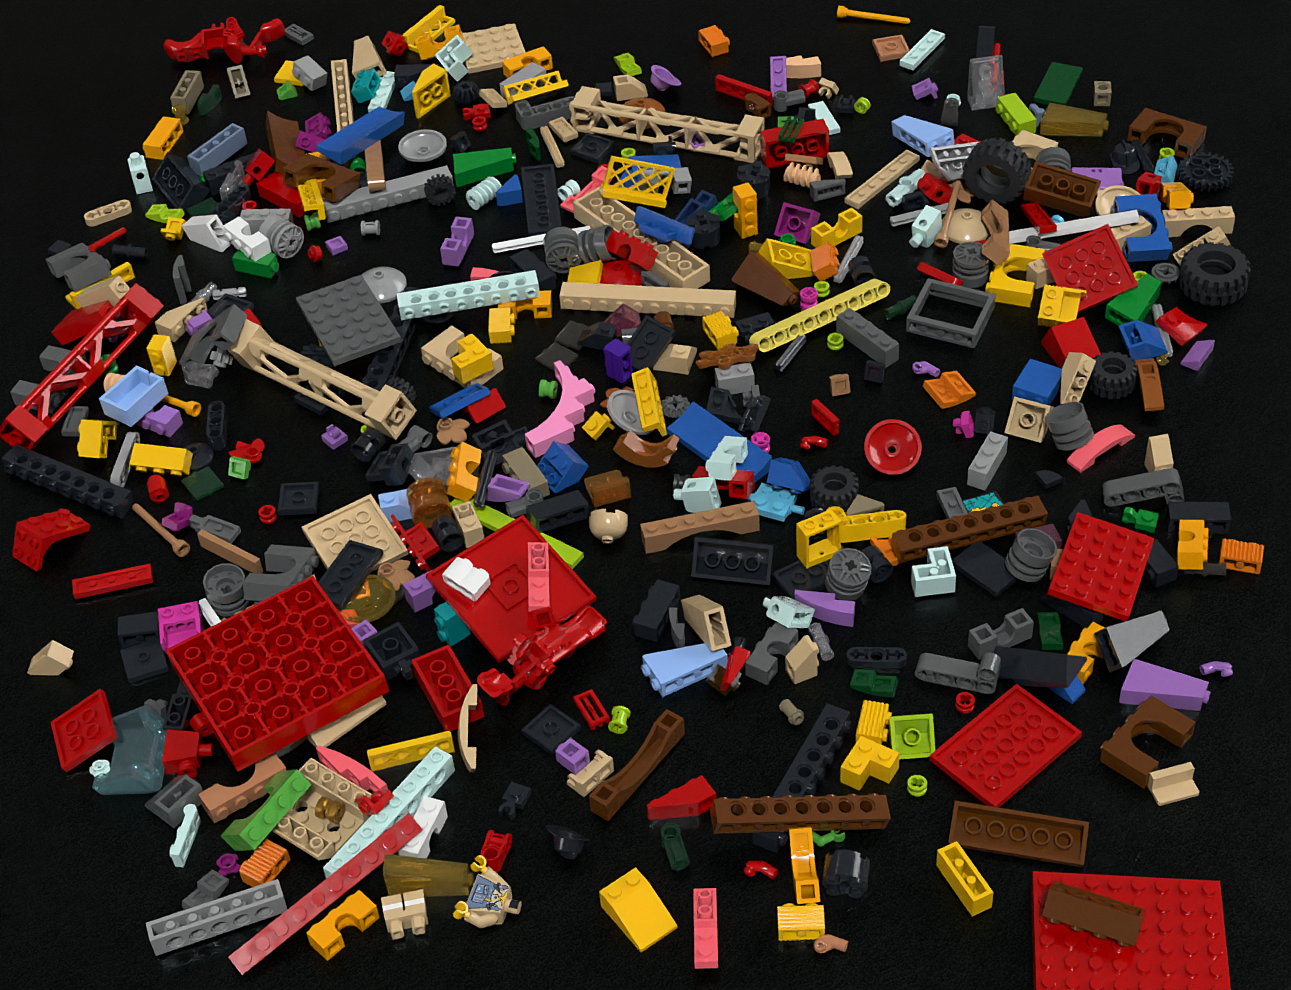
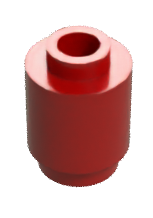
[147,475,169,502]

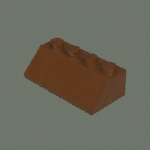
[1023,161,1101,218]
[1042,881,1147,947]

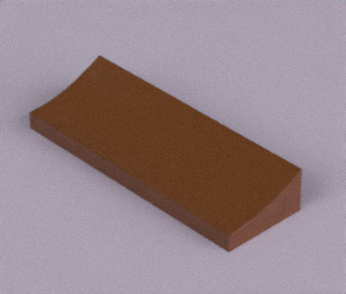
[265,111,305,173]
[948,801,1089,868]

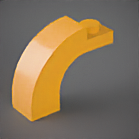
[789,827,820,904]

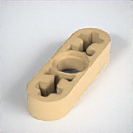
[84,200,132,226]

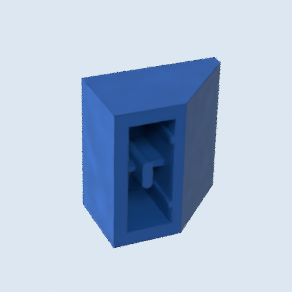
[1119,320,1168,362]
[537,441,589,493]
[767,457,810,494]

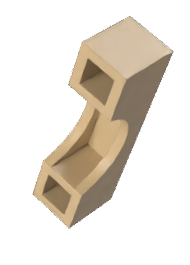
[1162,206,1235,237]

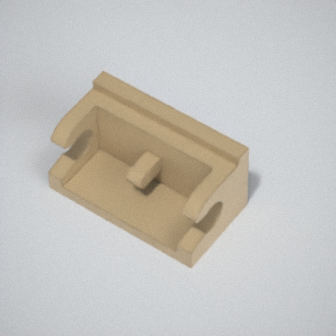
[567,750,614,797]

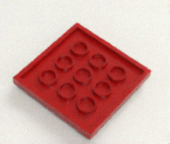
[1042,224,1138,314]

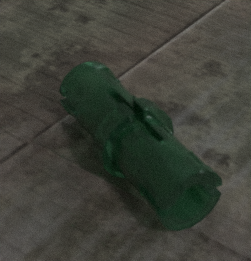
[884,295,917,320]

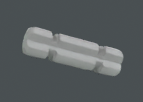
[212,287,247,300]

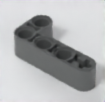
[515,96,575,130]
[1102,468,1184,507]
[915,652,1001,694]

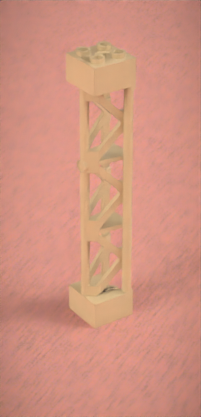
[569,86,764,163]

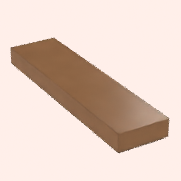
[197,529,263,574]

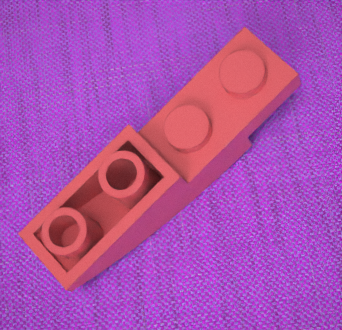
[528,542,550,612]
[694,888,718,969]

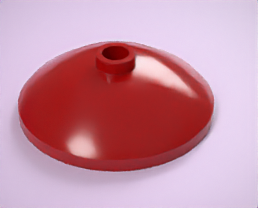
[600,258,642,286]
[864,419,922,475]

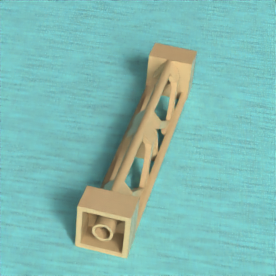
[227,319,417,440]

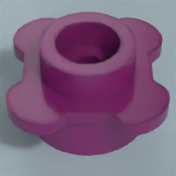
[216,853,240,876]

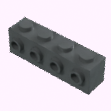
[836,308,899,368]

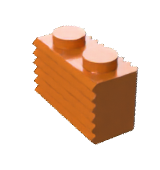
[698,25,730,57]
[811,242,840,281]
[1218,539,1264,574]
[239,839,291,887]

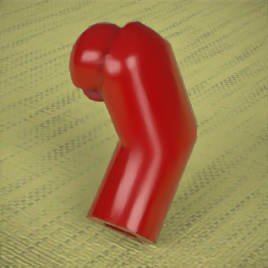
[800,436,828,450]
[743,861,778,879]

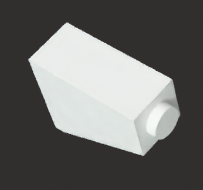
[182,215,232,252]

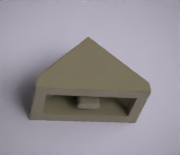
[227,65,250,99]
[846,495,884,516]

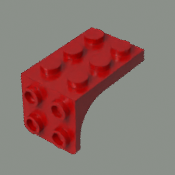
[13,509,90,571]

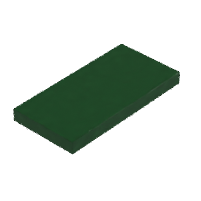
[1034,62,1083,108]

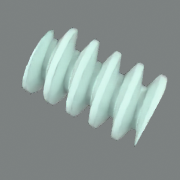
[466,177,502,210]

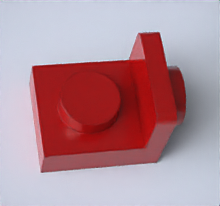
[355,789,394,815]

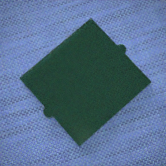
[186,198,219,217]
[181,466,224,501]

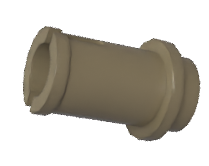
[779,699,804,725]

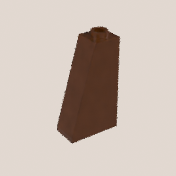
[731,252,800,306]

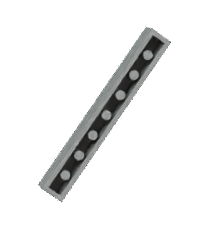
[322,165,454,223]

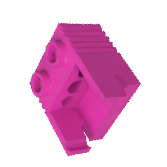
[158,601,204,654]

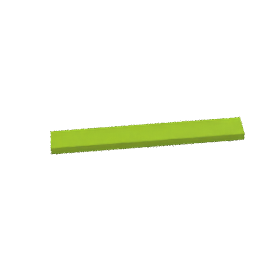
[449,498,584,569]

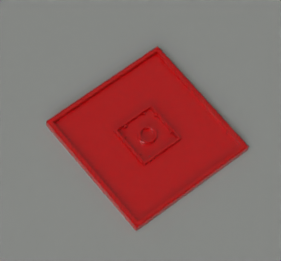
[426,515,596,663]

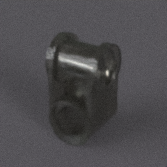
[941,98,959,127]

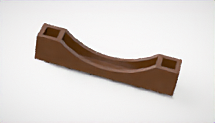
[589,709,685,821]

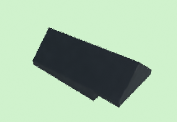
[996,646,1087,688]

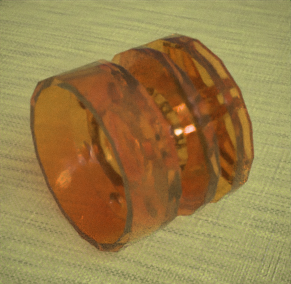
[406,477,452,528]

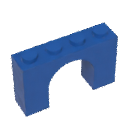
[1112,194,1173,262]

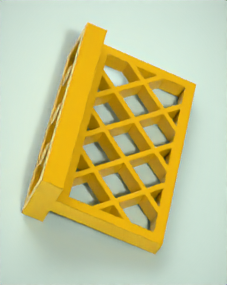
[599,156,675,208]

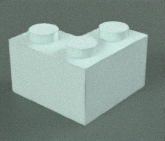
[435,35,473,82]
[911,546,956,597]

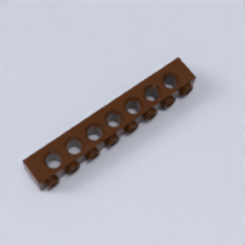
[890,496,1048,563]
[710,793,891,834]

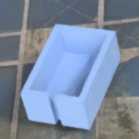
[99,365,168,427]

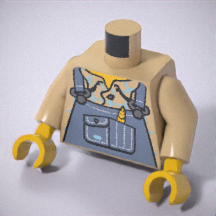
[453,855,521,928]

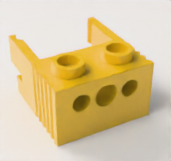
[1038,284,1086,327]

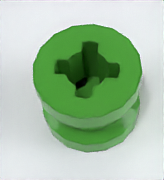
[304,212,321,232]
[539,379,558,399]

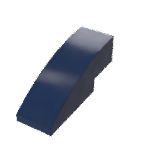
[675,190,718,225]

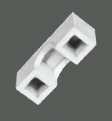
[223,217,271,261]
[398,796,448,869]

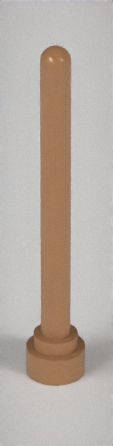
[934,181,961,248]
[132,504,190,557]

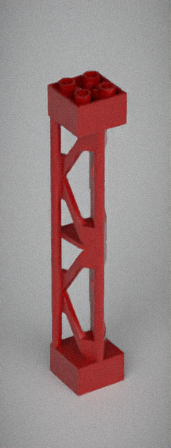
[0,283,164,451]

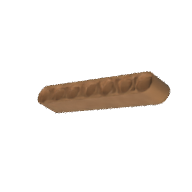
[365,140,386,192]

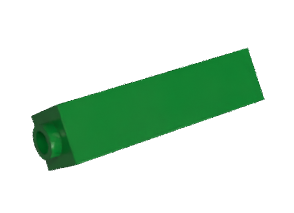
[453,148,516,187]
[1105,274,1162,326]

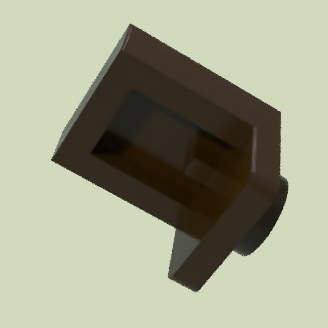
[705,664,742,696]

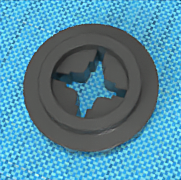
[1152,263,1180,284]
[661,394,690,418]

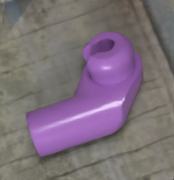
[912,361,940,377]
[1199,661,1233,677]

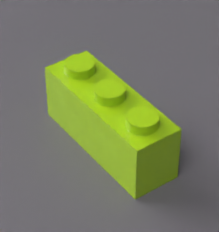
[995,93,1037,135]

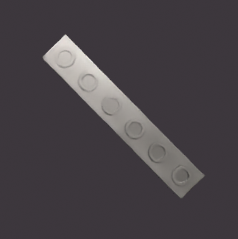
[146,879,288,956]

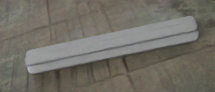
[890,203,949,227]
[833,235,864,283]
[1152,304,1173,358]

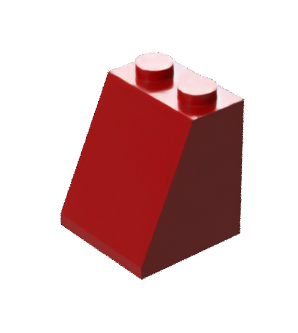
[1041,317,1101,369]

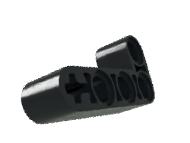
[207,184,253,225]

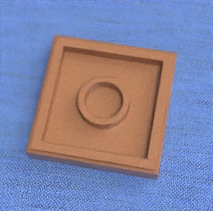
[872,35,910,62]

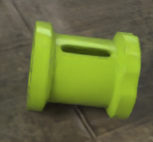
[608,706,631,734]

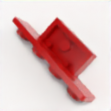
[390,514,441,572]

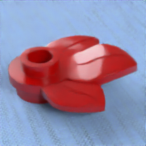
[229,438,265,463]

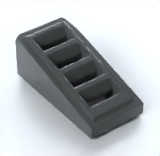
[809,179,845,202]

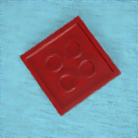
[51,689,117,772]

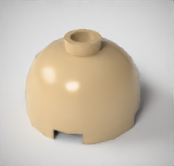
[589,509,628,543]

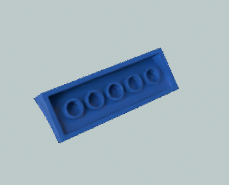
[316,106,405,165]
[667,402,772,483]

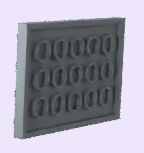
[296,275,401,366]

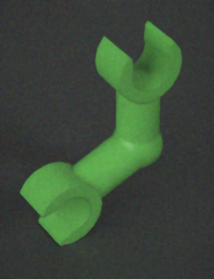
[812,830,845,847]

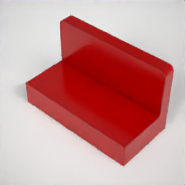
[461,388,506,424]

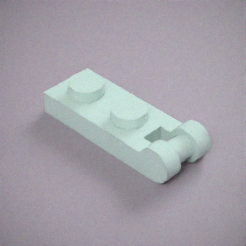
[170,804,201,867]

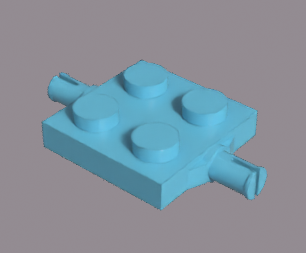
[741,483,805,522]

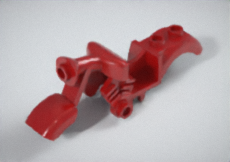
[164,17,286,64]
[477,605,607,706]

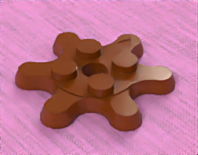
[696,343,758,369]

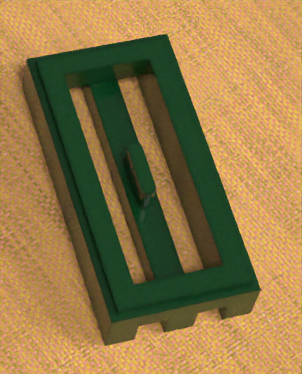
[778,116,804,143]

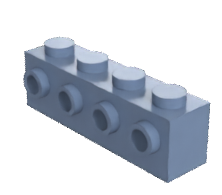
[187,123,247,175]

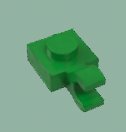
[1122,507,1159,533]

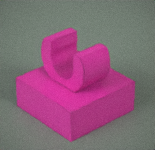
[953,411,974,438]

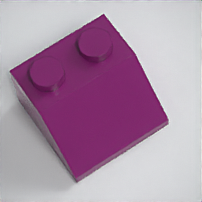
[774,202,821,244]

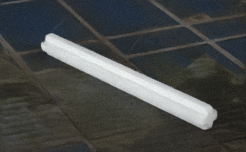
[492,226,591,253]

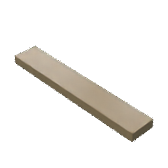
[845,150,920,209]

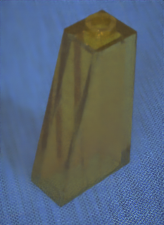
[1040,103,1109,136]
[383,854,474,898]

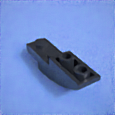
[162,680,198,731]

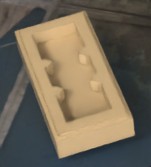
[479,89,508,108]
[549,117,578,142]

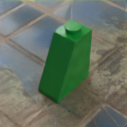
[232,249,279,278]

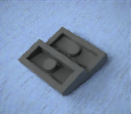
[173,255,192,305]

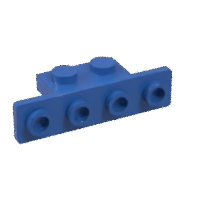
[634,206,695,245]

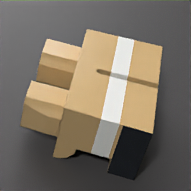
[381,889,428,939]

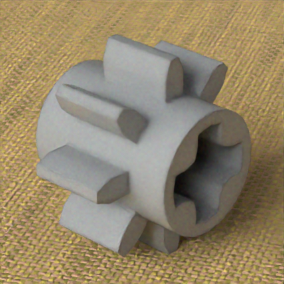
[210,348,233,368]

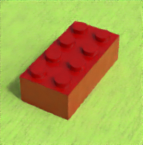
[760,119,829,168]
[411,645,484,731]

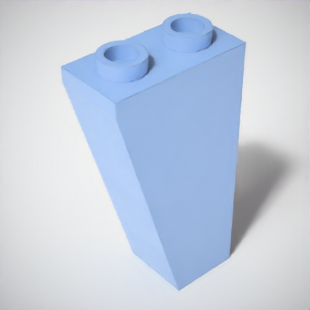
[891,115,954,157]
[641,643,728,697]

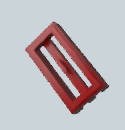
[811,399,839,435]
[573,689,610,730]

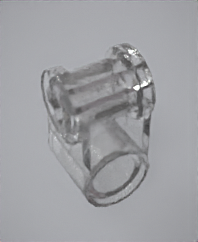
[182,361,219,388]

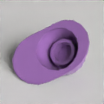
[651,65,681,91]

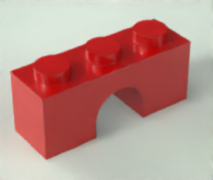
[605,230,659,271]
[692,466,755,499]

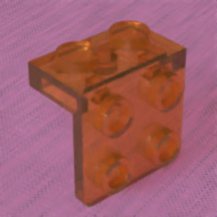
[584,470,631,507]

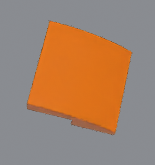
[923,371,976,409]

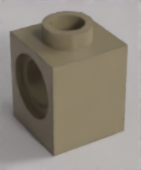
[1093,81,1112,106]

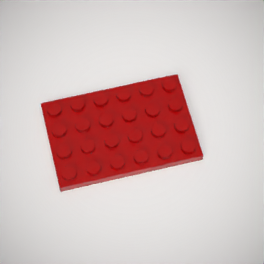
[1047,512,1155,622]
[930,684,1082,808]

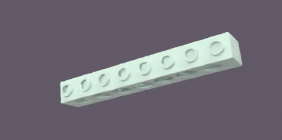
[397,270,540,320]
[323,746,455,879]

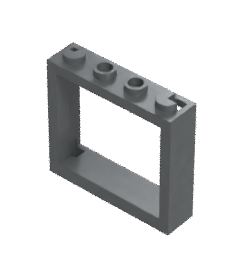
[906,278,996,348]

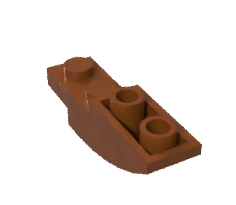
[1135,358,1164,412]

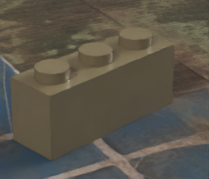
[170,70,204,114]
[502,447,550,497]

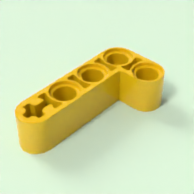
[826,506,906,543]

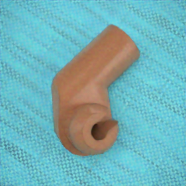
[814,934,848,953]

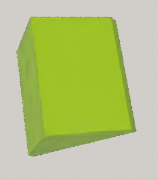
[889,713,935,759]

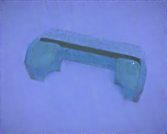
[92,705,167,795]

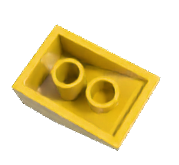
[412,64,451,119]
[759,238,815,279]
[599,867,678,952]

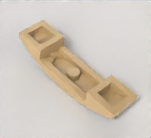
[458,684,477,772]

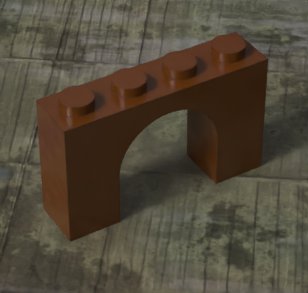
[1127,108,1207,158]
[283,153,360,202]
[1100,695,1196,788]

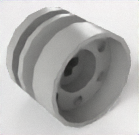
[259,215,304,259]

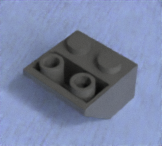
[145,774,203,828]

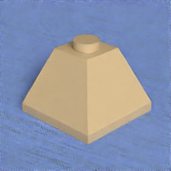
[653,344,697,375]
[1004,397,1054,443]

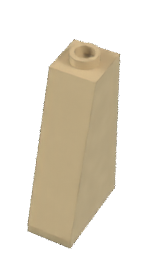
[352,36,387,79]
[75,275,130,307]
[681,595,731,651]

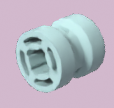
[557,180,580,201]

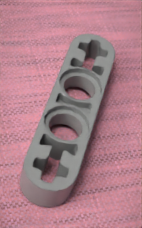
[110,432,140,488]

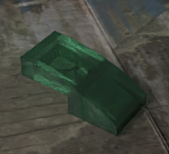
[197,85,222,115]

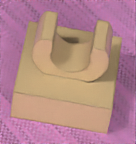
[819,78,839,99]

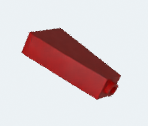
[256,171,310,217]
[51,300,119,345]

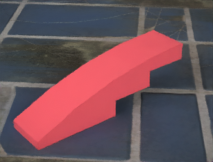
[316,745,388,792]

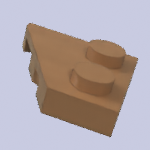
[785,154,823,167]

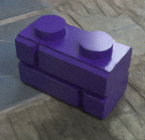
[604,339,633,383]

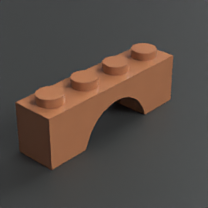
[198,752,287,823]

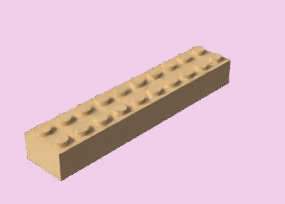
[573,187,710,289]

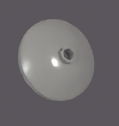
[398,130,447,163]
[362,267,407,303]
[607,390,654,435]

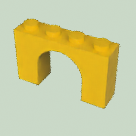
[985,244,1045,307]

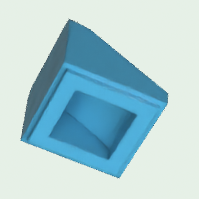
[400,81,416,101]

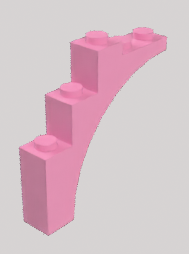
[525,360,595,458]

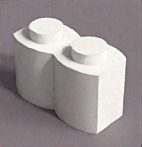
[442,557,491,602]

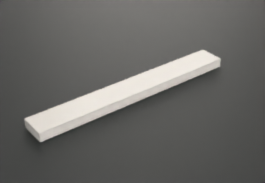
[1009,210,1140,244]

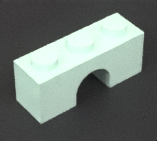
[706,436,748,481]

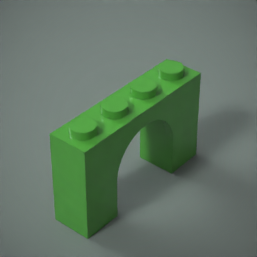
[221,769,312,851]

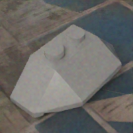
[929,142,979,181]

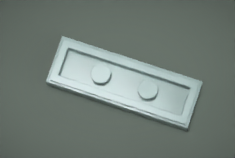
[808,101,840,135]

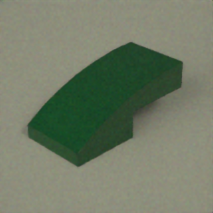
[525,128,541,161]
[1037,612,1063,650]
[850,669,898,698]

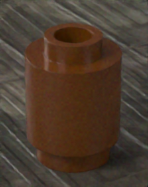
[653,311,674,329]

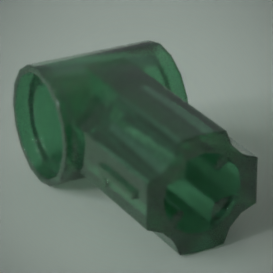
[661,823,690,871]

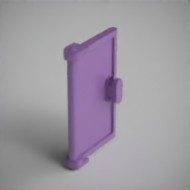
[1072,167,1124,190]

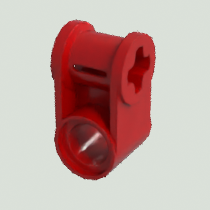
[481,830,512,873]

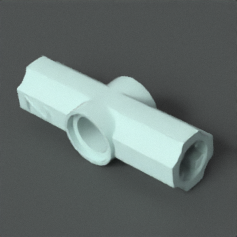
[886,169,925,207]

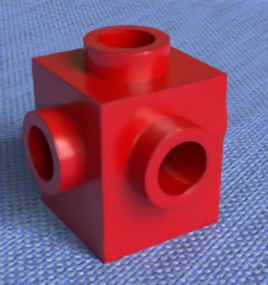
[381,31,408,57]

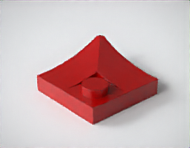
[1156,307,1208,346]

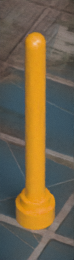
[837,6,910,24]
[161,395,201,417]

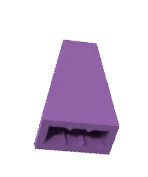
[1119,659,1211,711]

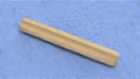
[540,126,565,168]

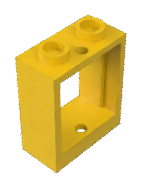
[796,509,841,569]

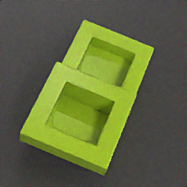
[614,53,642,76]
[145,204,185,223]

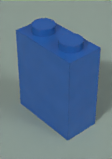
[1012,359,1062,406]

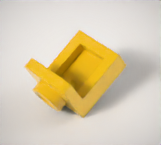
[161,217,186,241]
[582,411,615,440]

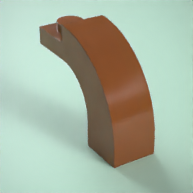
[613,430,679,468]

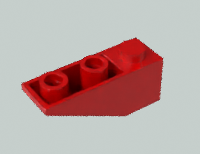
[647,775,716,820]

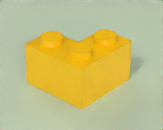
[451,334,494,384]
[77,420,117,458]
[840,736,900,791]

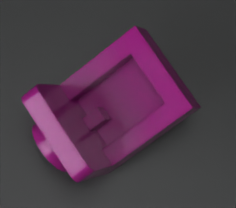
[162,502,193,531]

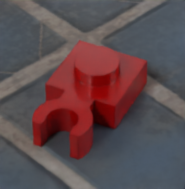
[462,104,491,120]

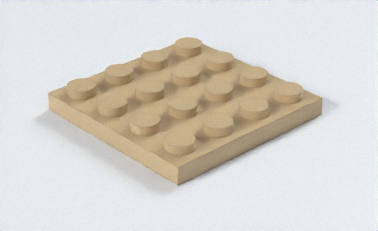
[463,24,526,74]
[302,494,408,573]

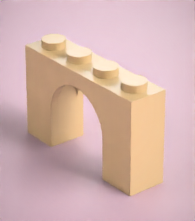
[989,130,1058,177]
[421,326,503,388]

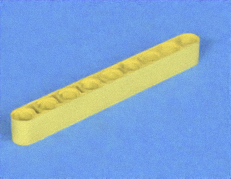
[749,279,890,352]

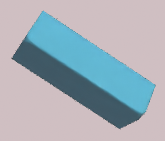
[1154,156,1177,183]

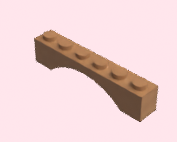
[981,200,1010,265]
[640,501,760,554]

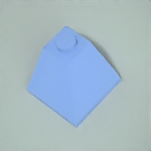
[378,487,422,523]

